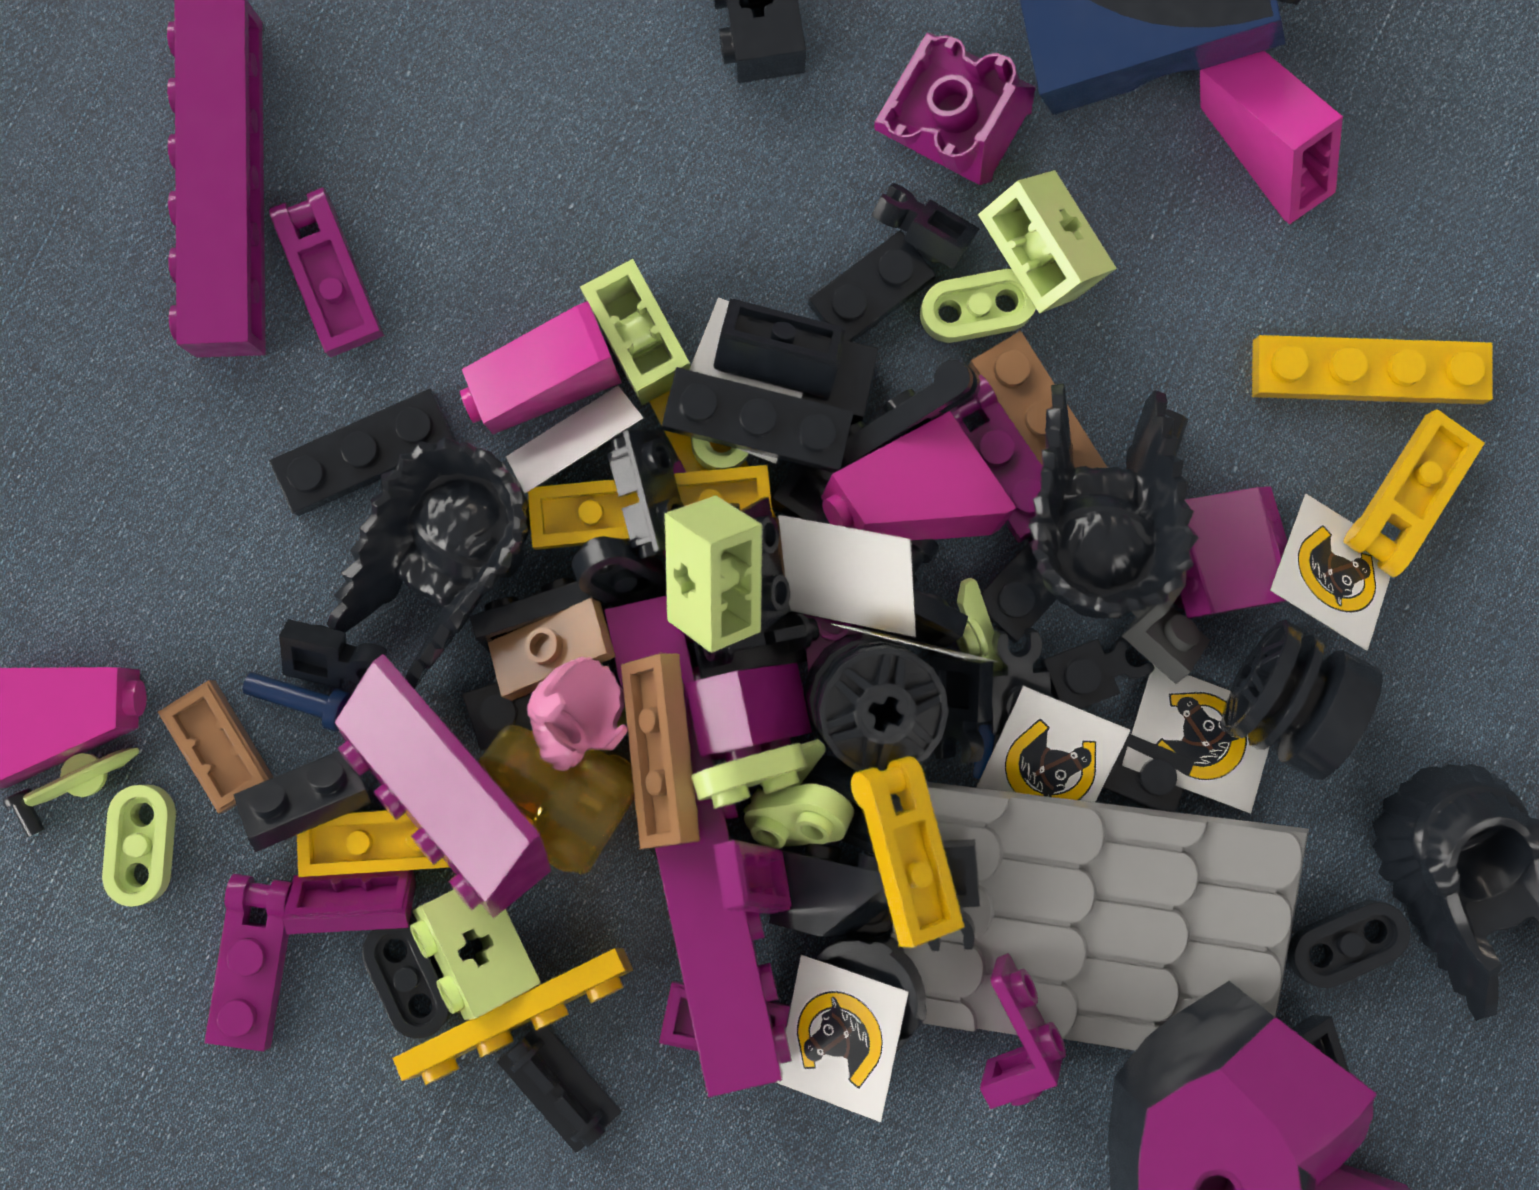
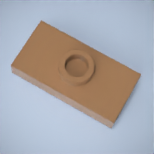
[488,598,616,701]
[158,680,274,814]

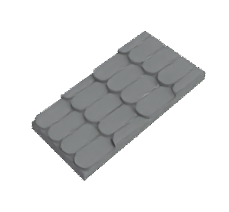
[891,782,1309,1051]

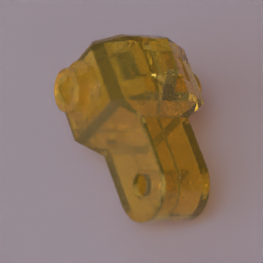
[477,725,635,875]

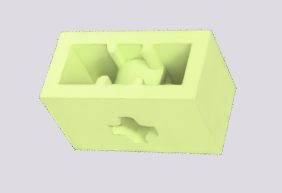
[978,170,1117,314]
[580,259,691,405]
[665,495,762,653]
[410,890,541,1020]

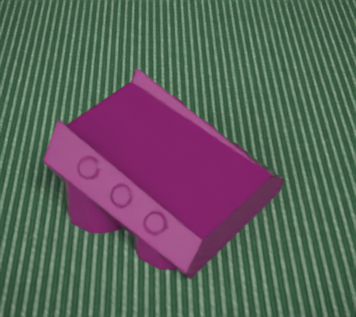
[874,33,1036,185]
[1174,486,1288,618]

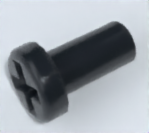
[3,788,44,837]

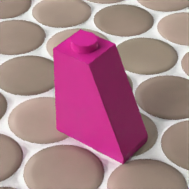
[1200,51,1343,225]
[460,301,622,434]
[821,411,1016,541]
[0,667,147,788]

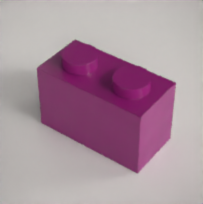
[685,663,812,763]

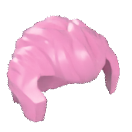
[527,656,628,771]

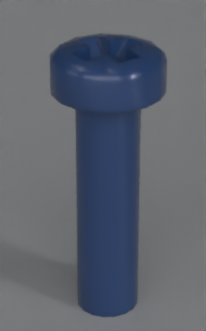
[243,672,351,732]

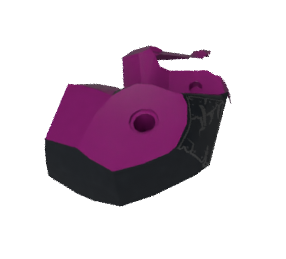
[1108,981,1410,1190]

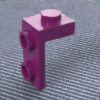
[979,953,1066,1110]

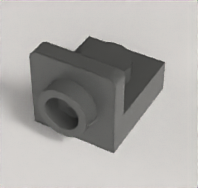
[1122,583,1211,684]

